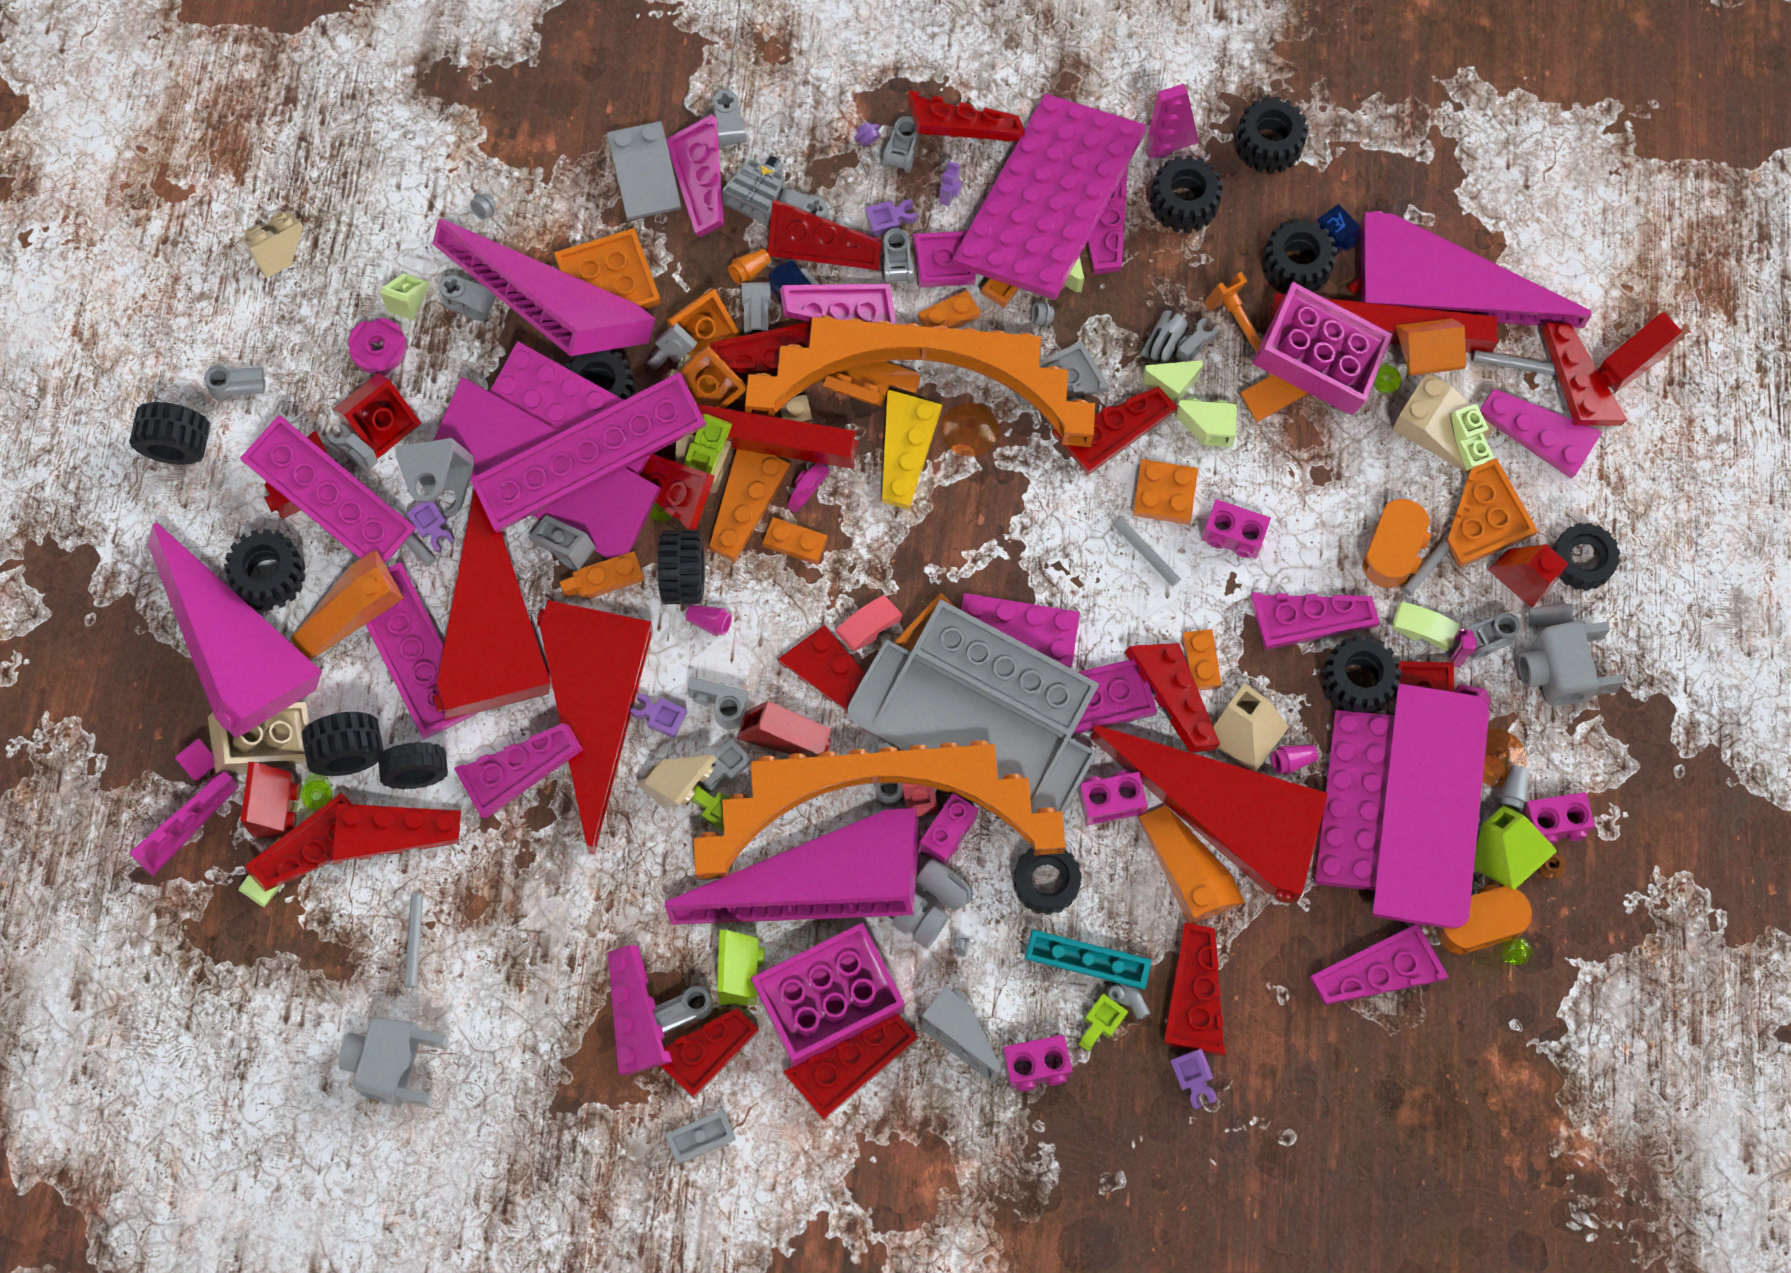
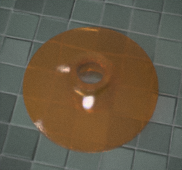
[942,403,999,457]
[1482,729,1527,787]

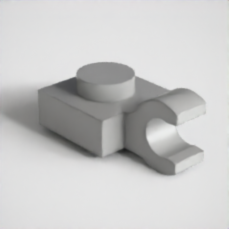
[1175,318,1218,362]
[647,323,697,370]
[327,423,378,470]
[701,739,752,793]

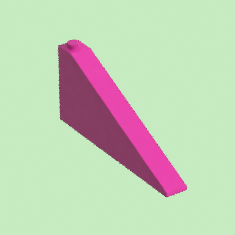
[1360,211,1592,328]
[433,219,655,356]
[147,522,322,738]
[665,808,920,925]

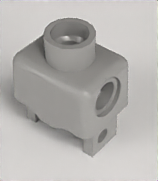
[1519,620,1625,705]
[339,1017,450,1108]

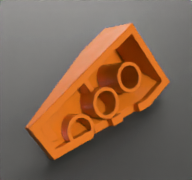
[291,550,404,661]
[1138,805,1245,924]

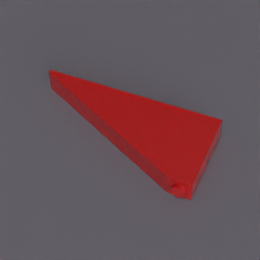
[432,489,551,721]
[537,600,653,855]
[1091,725,1328,903]

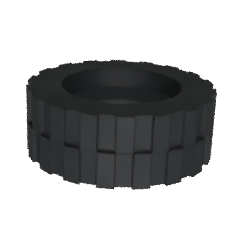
[1552,523,1620,591]
[378,742,448,789]
[1013,847,1082,915]

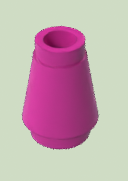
[686,604,732,637]
[1271,744,1318,775]

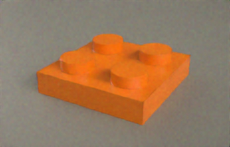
[1133,459,1198,525]

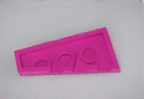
[1145,83,1199,160]
[666,114,724,237]
[1087,165,1129,275]
[780,284,897,324]
[1479,389,1602,479]
[1249,592,1380,650]
[454,723,583,819]
[129,771,239,877]
[1309,924,1449,1006]
[608,945,672,1075]

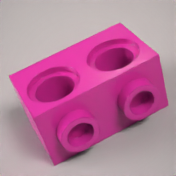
[1202,499,1271,559]
[1078,770,1148,826]
[1521,792,1595,844]
[919,793,979,866]
[1001,1035,1073,1092]

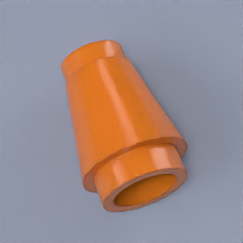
[728,249,771,285]

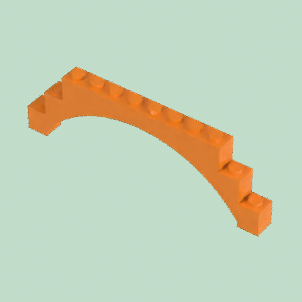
[745,316,1095,447]
[693,740,1066,880]

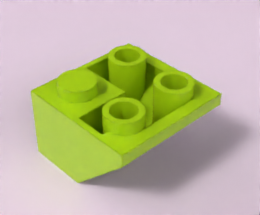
[1474,805,1557,890]

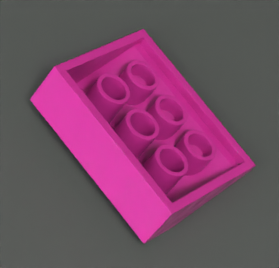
[1252,282,1393,416]
[751,922,905,1067]

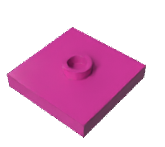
[912,231,976,288]

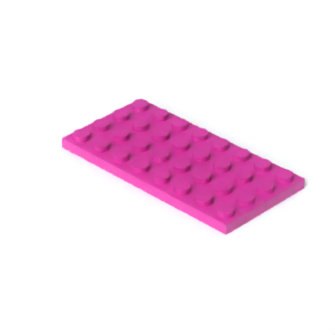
[952,93,1146,300]

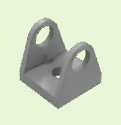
[396,438,474,518]

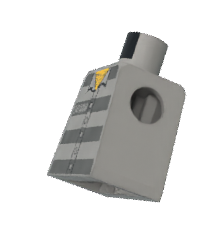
[722,156,785,227]

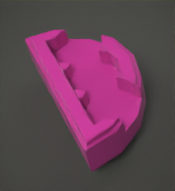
[788,463,830,513]
[1449,628,1476,668]

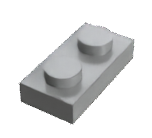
[665,1109,736,1165]

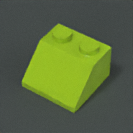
[717,930,765,1006]

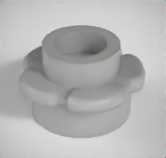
[470,193,496,220]
[1031,300,1054,328]

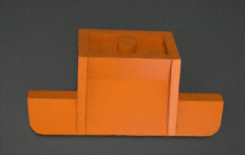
[823,361,920,408]

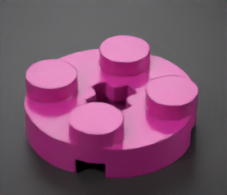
[348,318,407,376]

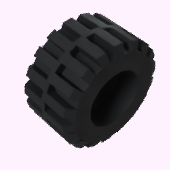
[1235,97,1308,174]
[1150,155,1223,233]
[1262,218,1337,294]
[564,350,635,400]
[129,402,210,465]
[224,529,306,611]
[658,530,705,605]
[1321,635,1401,714]
[301,712,384,776]

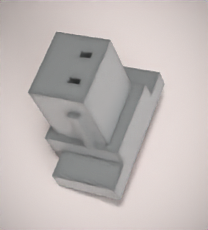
[954,938,970,957]

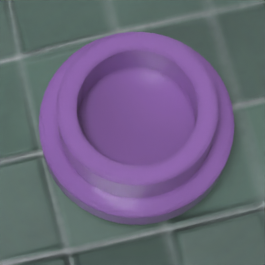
[854,122,881,147]

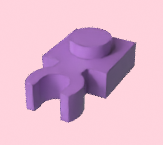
[939,161,963,206]
[865,200,917,237]
[406,501,454,553]
[630,694,687,739]
[1170,1048,1217,1109]

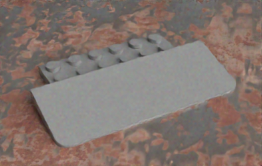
[848,599,1099,815]

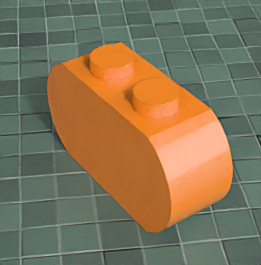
[1362,499,1431,588]
[1436,884,1532,955]

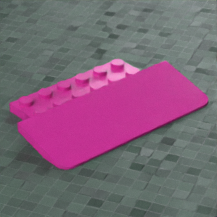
[433,341,662,559]
[1315,683,1489,929]

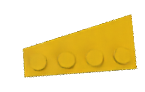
[882,390,942,510]

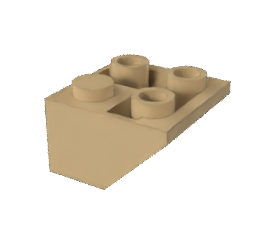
[240,211,303,278]
[1214,683,1289,772]
[636,755,717,808]

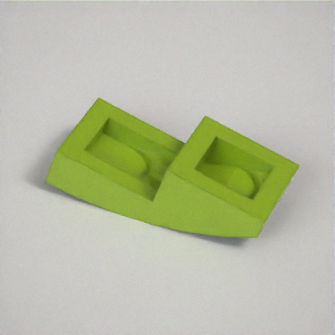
[684,413,732,475]

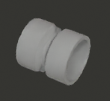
[891,893,949,949]

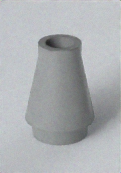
[1529,601,1573,627]
[1497,765,1529,812]

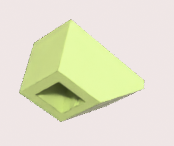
[1176,398,1237,447]

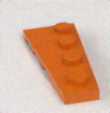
[709,449,791,563]

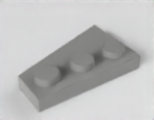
[1012,341,1110,404]

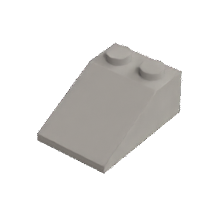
[607,121,681,221]
[920,986,1002,1085]

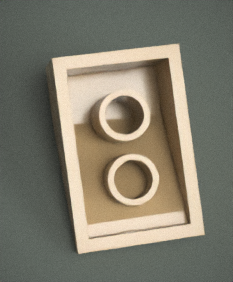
[1392,374,1495,473]
[208,702,309,775]

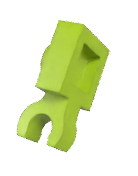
[690,786,729,833]
[1079,994,1128,1052]

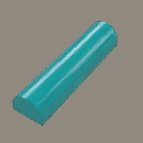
[1024,929,1152,990]

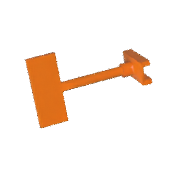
[1204,272,1309,423]

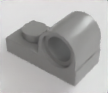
[529,515,596,571]
[688,677,750,730]

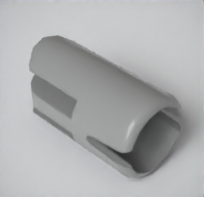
[1141,311,1188,364]
[916,858,974,910]

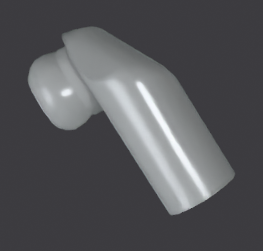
[1108,984,1151,1020]

